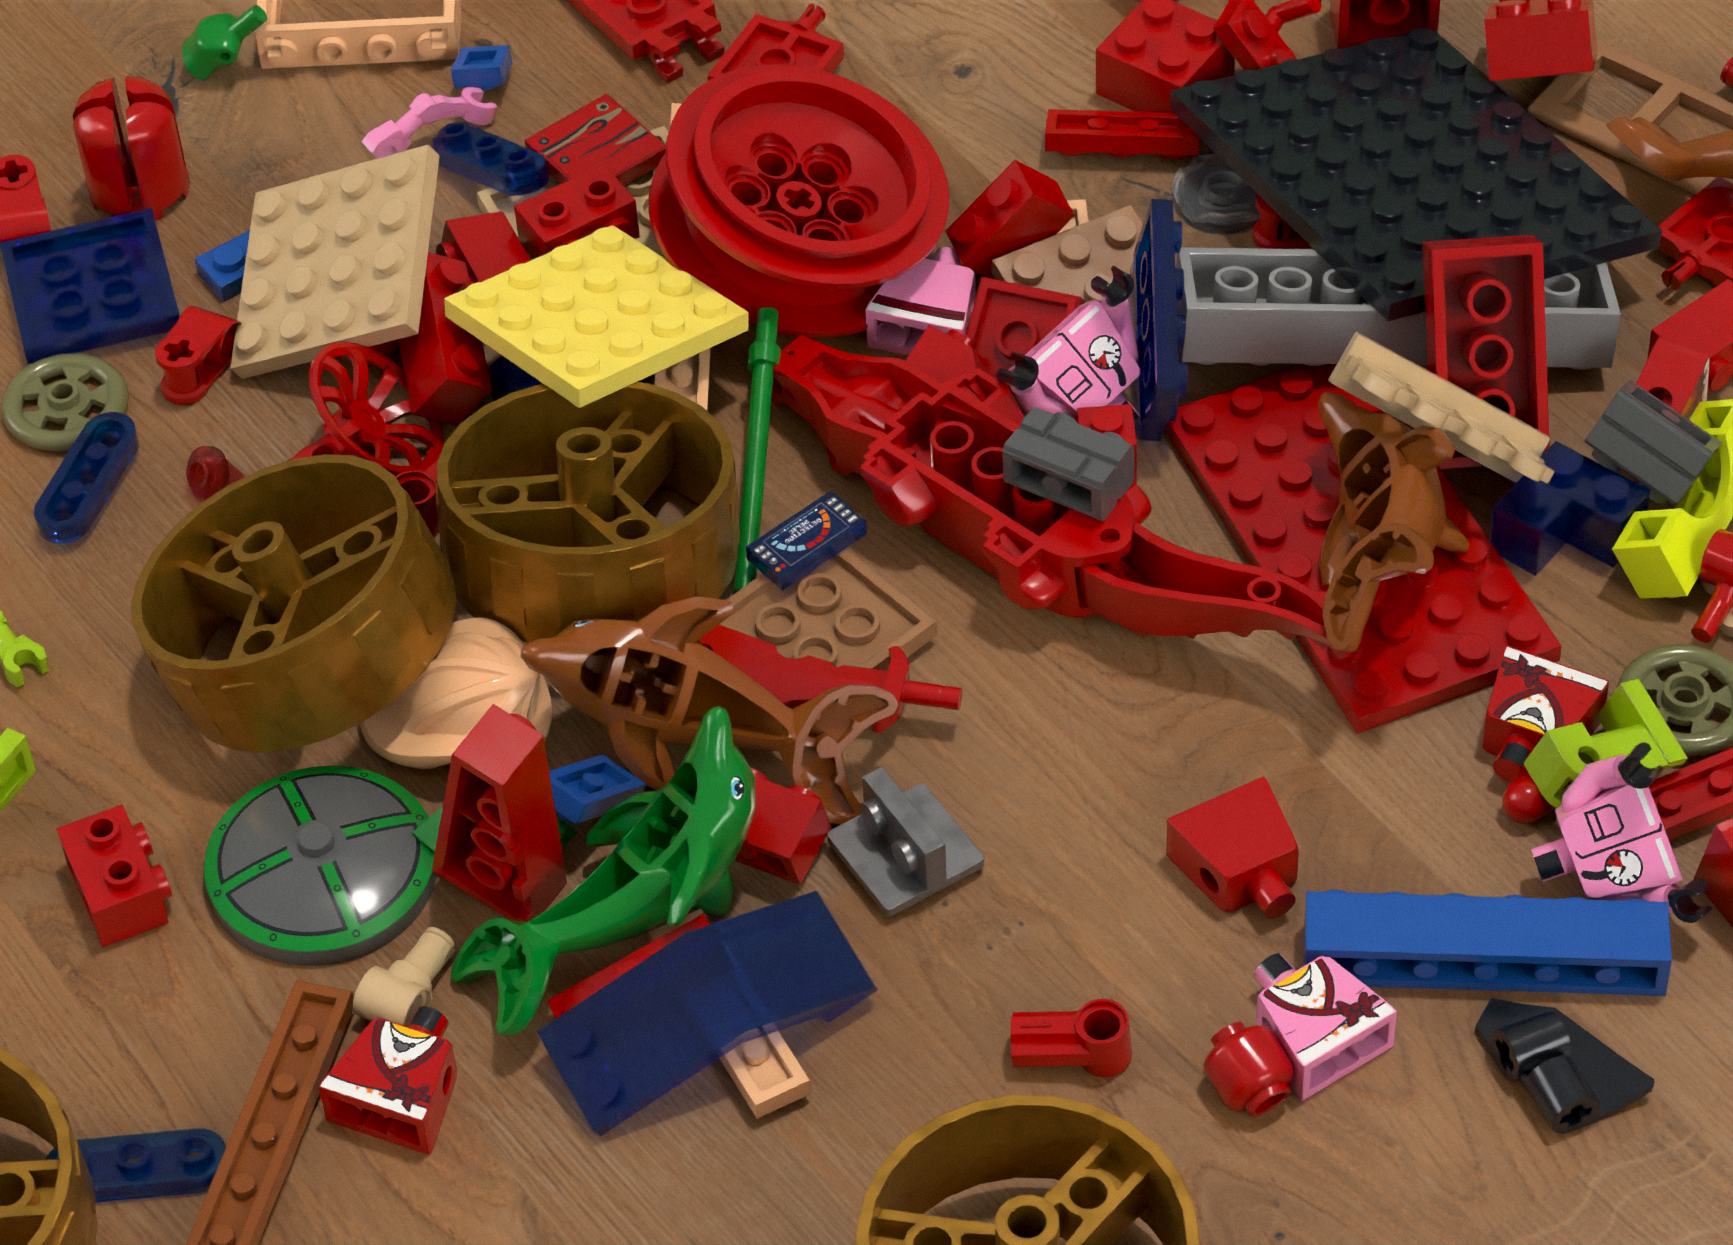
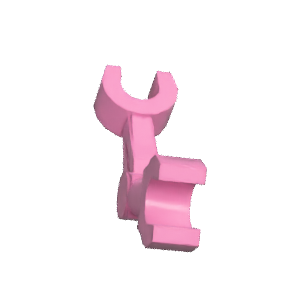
[362,87,498,158]

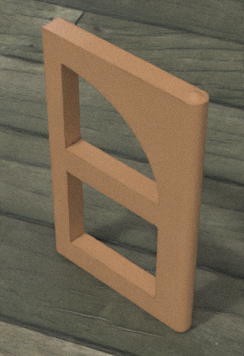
[1527,41,1733,195]

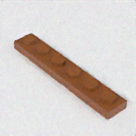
[186,980,354,1245]

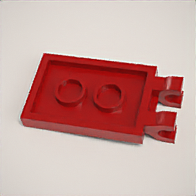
[567,0,725,83]

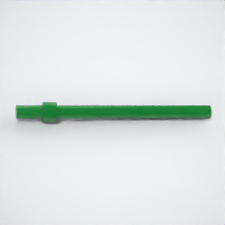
[733,307,781,594]

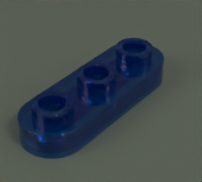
[432,122,549,196]
[34,412,139,544]
[45,1128,226,1203]

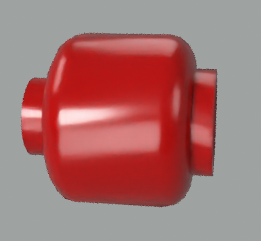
[1204,1021,1294,1117]

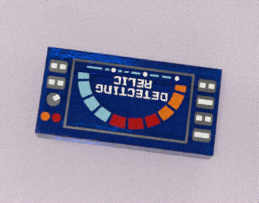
[746,491,867,591]

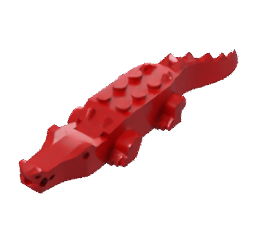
[771,335,1351,659]

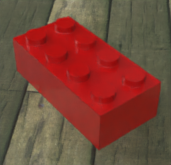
[1423,235,1550,469]

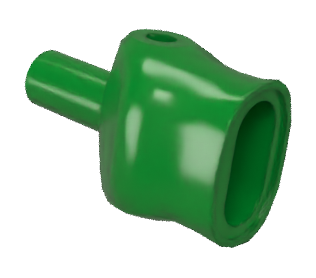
[182,5,267,81]

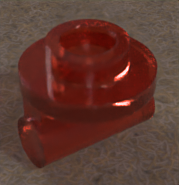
[186,446,246,500]

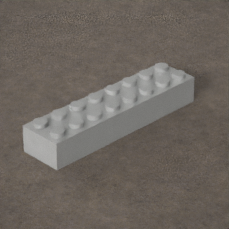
[1173,247,1621,370]

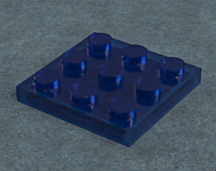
[0,208,180,364]

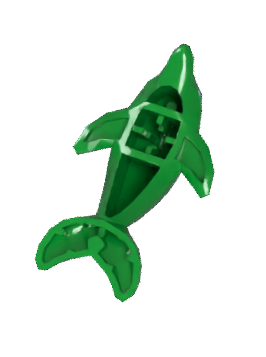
[450,706,756,1035]

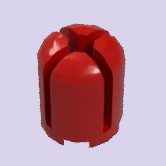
[72,76,190,224]

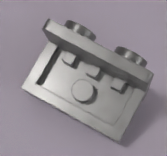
[827,767,984,916]

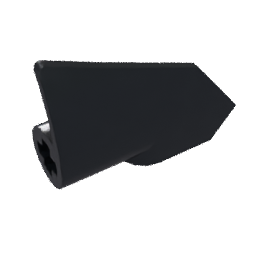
[1475,998,1655,1134]

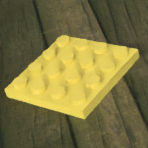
[444,225,748,408]

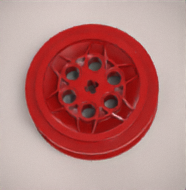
[648,64,949,337]

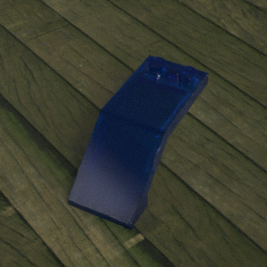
[537,891,878,1136]

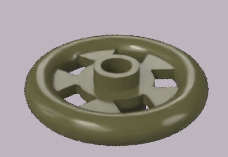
[1,353,129,452]
[1616,644,1733,757]

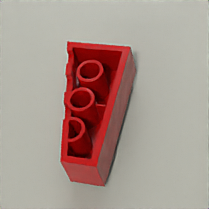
[432,704,567,922]

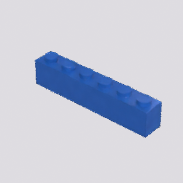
[1304,890,1672,996]

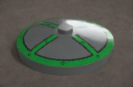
[204,766,437,965]

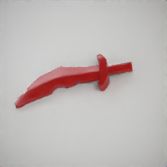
[698,625,962,733]

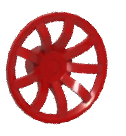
[309,342,444,476]

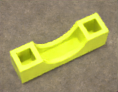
[1612,399,1733,599]

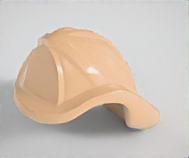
[360,617,552,769]

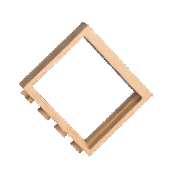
[254,0,462,69]

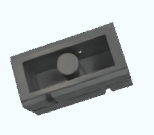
[1584,380,1722,505]
[1002,406,1135,522]

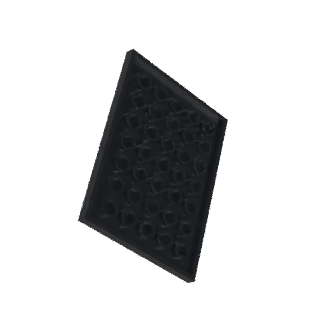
[1169,28,1662,322]

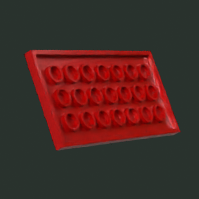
[1162,364,1562,734]

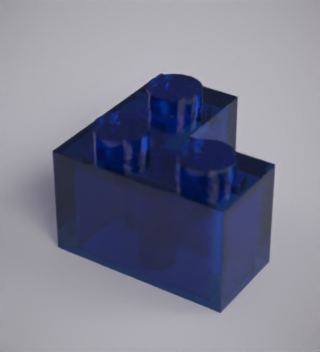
[1490,441,1650,576]

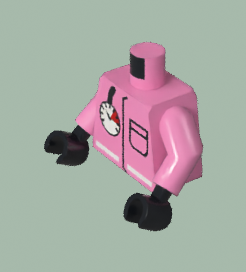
[996,266,1141,422]
[1531,742,1712,923]

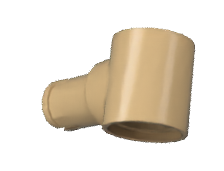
[353,927,455,1026]

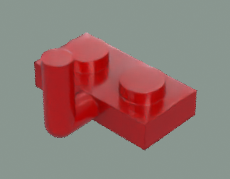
[1213,0,1322,70]

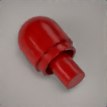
[1502,771,1571,824]

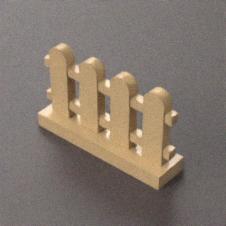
[1328,332,1555,486]

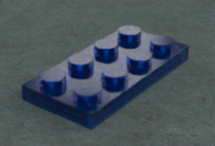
[1133,199,1188,441]

